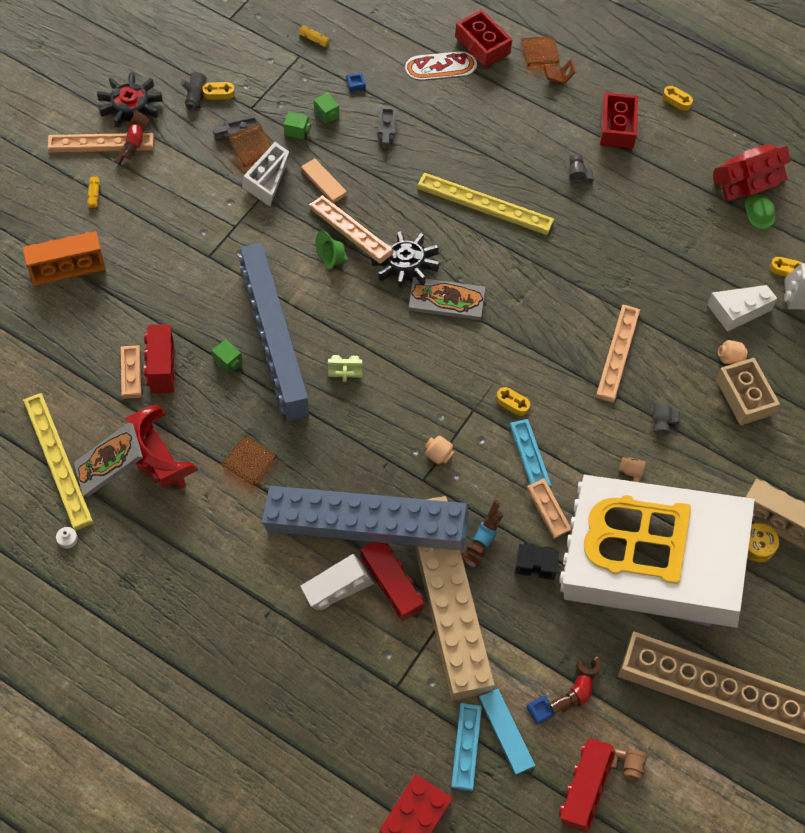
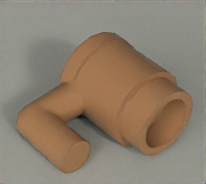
[618,457,646,483]
[611,749,648,781]

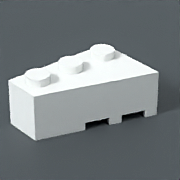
[242,142,289,207]
[784,263,805,310]
[707,285,777,332]
[301,554,375,611]

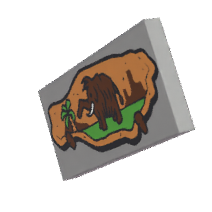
[408,277,485,321]
[74,423,143,497]

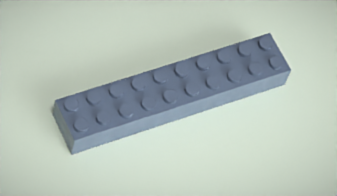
[238,243,309,422]
[262,486,469,550]

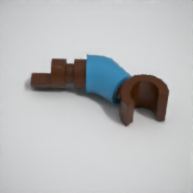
[462,500,503,568]

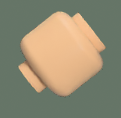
[718,340,747,365]
[424,436,454,465]

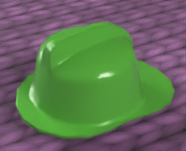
[745,194,775,229]
[315,230,348,269]

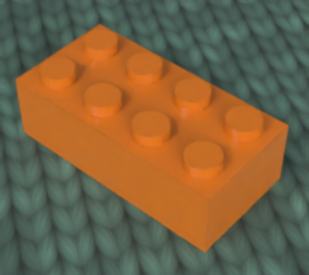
[23,231,106,286]

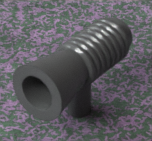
[180,72,207,110]

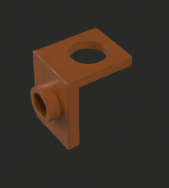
[543,59,576,85]

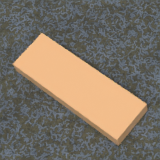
[301,158,347,203]
[121,345,142,399]
[526,478,572,540]

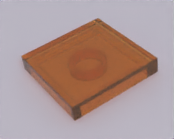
[521,36,560,67]
[228,122,271,167]
[221,435,277,486]

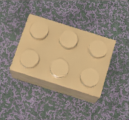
[716,358,780,426]

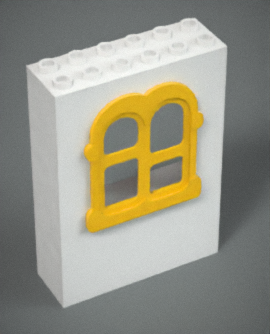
[560,475,755,628]

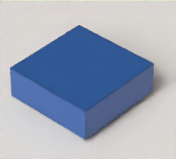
[346,73,366,92]
[526,695,556,725]

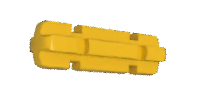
[299,25,329,47]
[87,176,100,208]

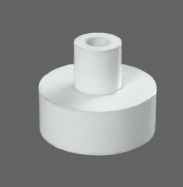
[56,527,78,549]

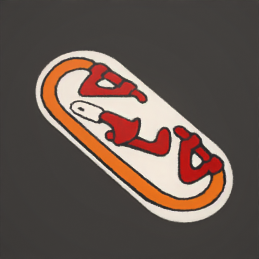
[405,52,477,80]

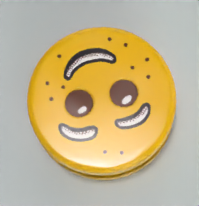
[747,523,779,563]

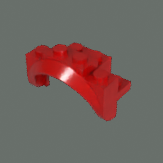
[713,145,791,201]
[125,405,198,489]

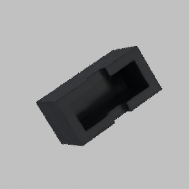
[514,543,560,580]

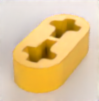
[202,82,235,100]
[662,86,693,111]
[770,257,802,277]
[496,387,530,416]

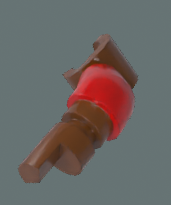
[115,110,149,165]
[548,656,601,713]

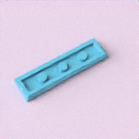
[509,419,552,489]
[479,689,535,776]
[451,703,482,792]

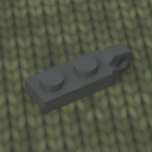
[377,107,397,149]
[213,115,262,140]

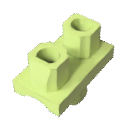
[328,355,362,382]

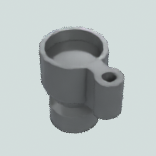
[569,154,593,183]
[653,404,680,436]

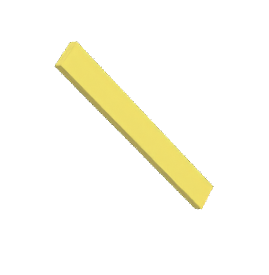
[417,173,554,235]
[23,393,94,531]

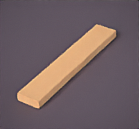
[48,133,154,153]
[309,195,393,263]
[596,305,640,403]

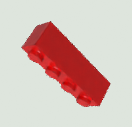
[360,542,425,622]
[559,738,616,833]

